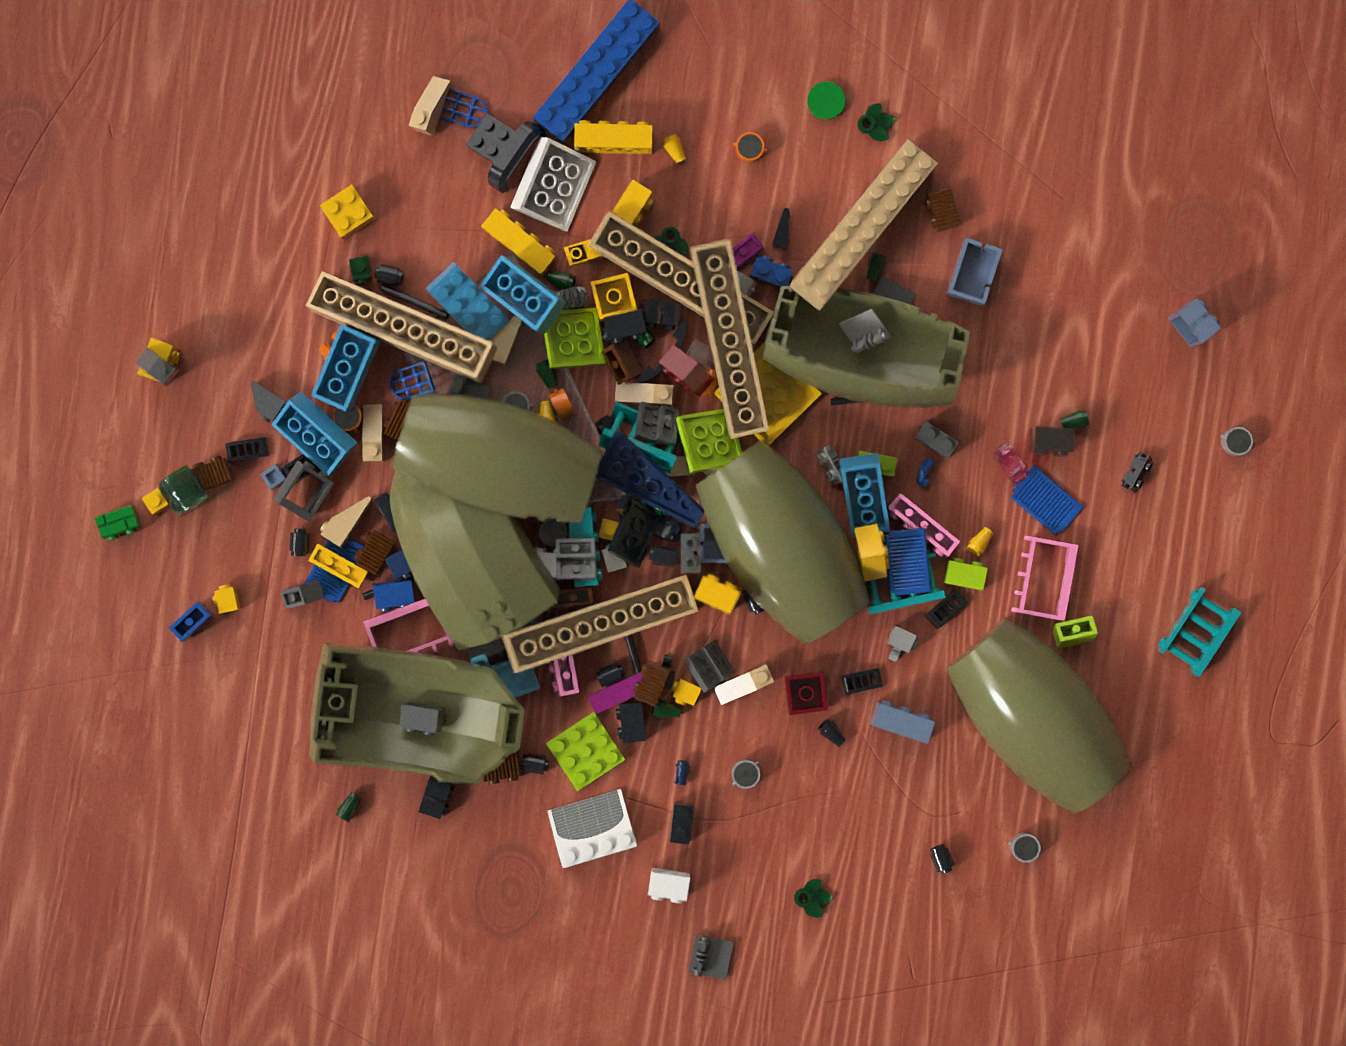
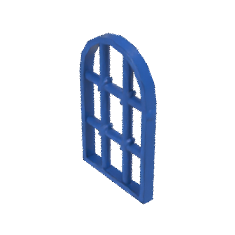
[440,88,488,128]
[390,361,435,400]

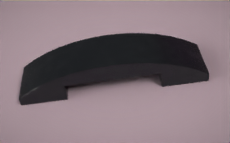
[637,320,687,383]

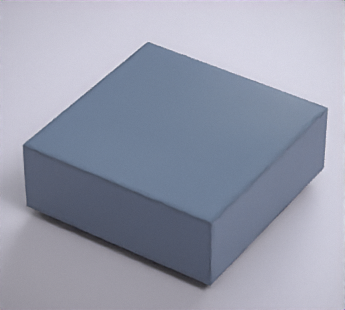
[260,464,286,490]

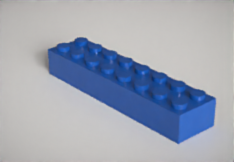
[533,0,660,145]

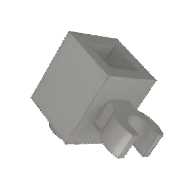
[886,626,918,662]

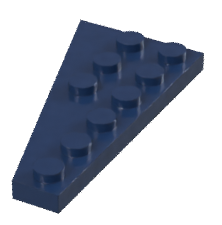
[595,428,704,528]

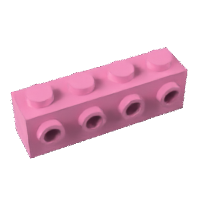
[887,493,960,557]
[544,618,579,696]

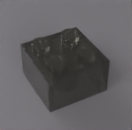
[1029,427,1074,457]

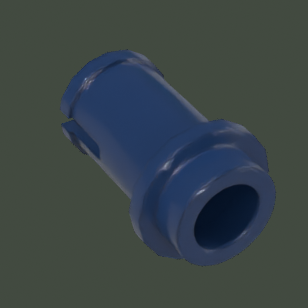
[674,760,690,785]

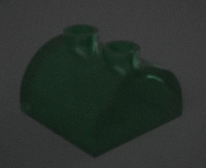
[158,465,208,517]

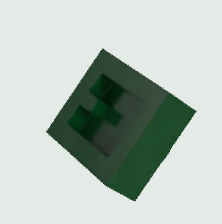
[349,256,373,285]

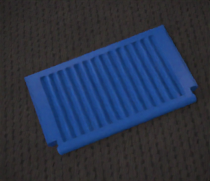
[1011,465,1083,535]
[885,528,931,595]
[304,538,364,603]

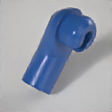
[916,458,935,487]

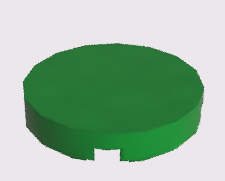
[807,81,845,120]

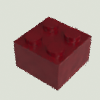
[659,345,715,397]
[784,671,828,715]

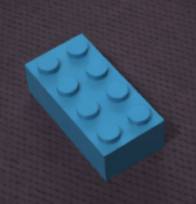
[480,255,567,334]
[426,262,509,341]
[311,325,381,411]
[271,391,358,476]
[839,453,890,537]

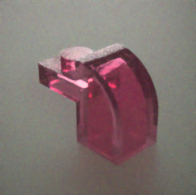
[993,442,1030,486]

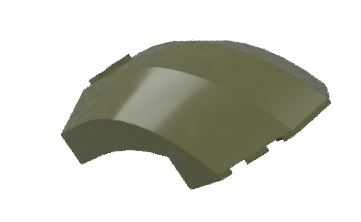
[389,469,561,650]
[309,643,525,784]

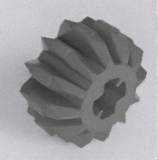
[557,286,589,310]

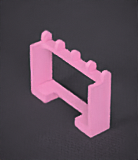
[1011,536,1078,621]
[364,599,455,653]

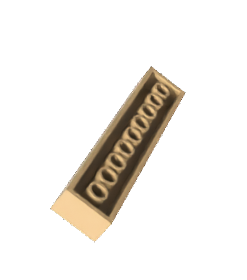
[789,139,938,311]
[587,211,774,345]
[690,239,769,439]
[306,271,497,383]
[502,575,698,673]

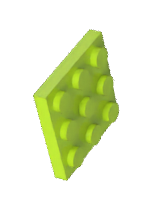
[544,307,606,369]
[676,409,742,473]
[546,712,626,791]

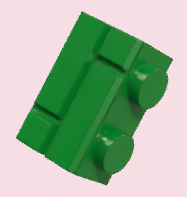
[95,505,142,541]

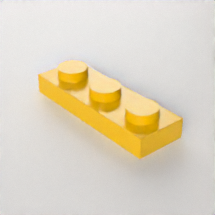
[308,544,369,588]

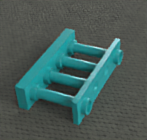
[598,402,682,473]
[861,550,945,614]
[1158,587,1241,677]

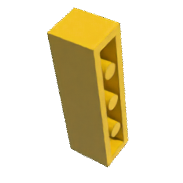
[481,208,556,276]

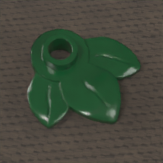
[857,103,895,141]
[654,227,688,255]
[794,879,833,918]

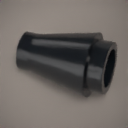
[818,718,846,747]

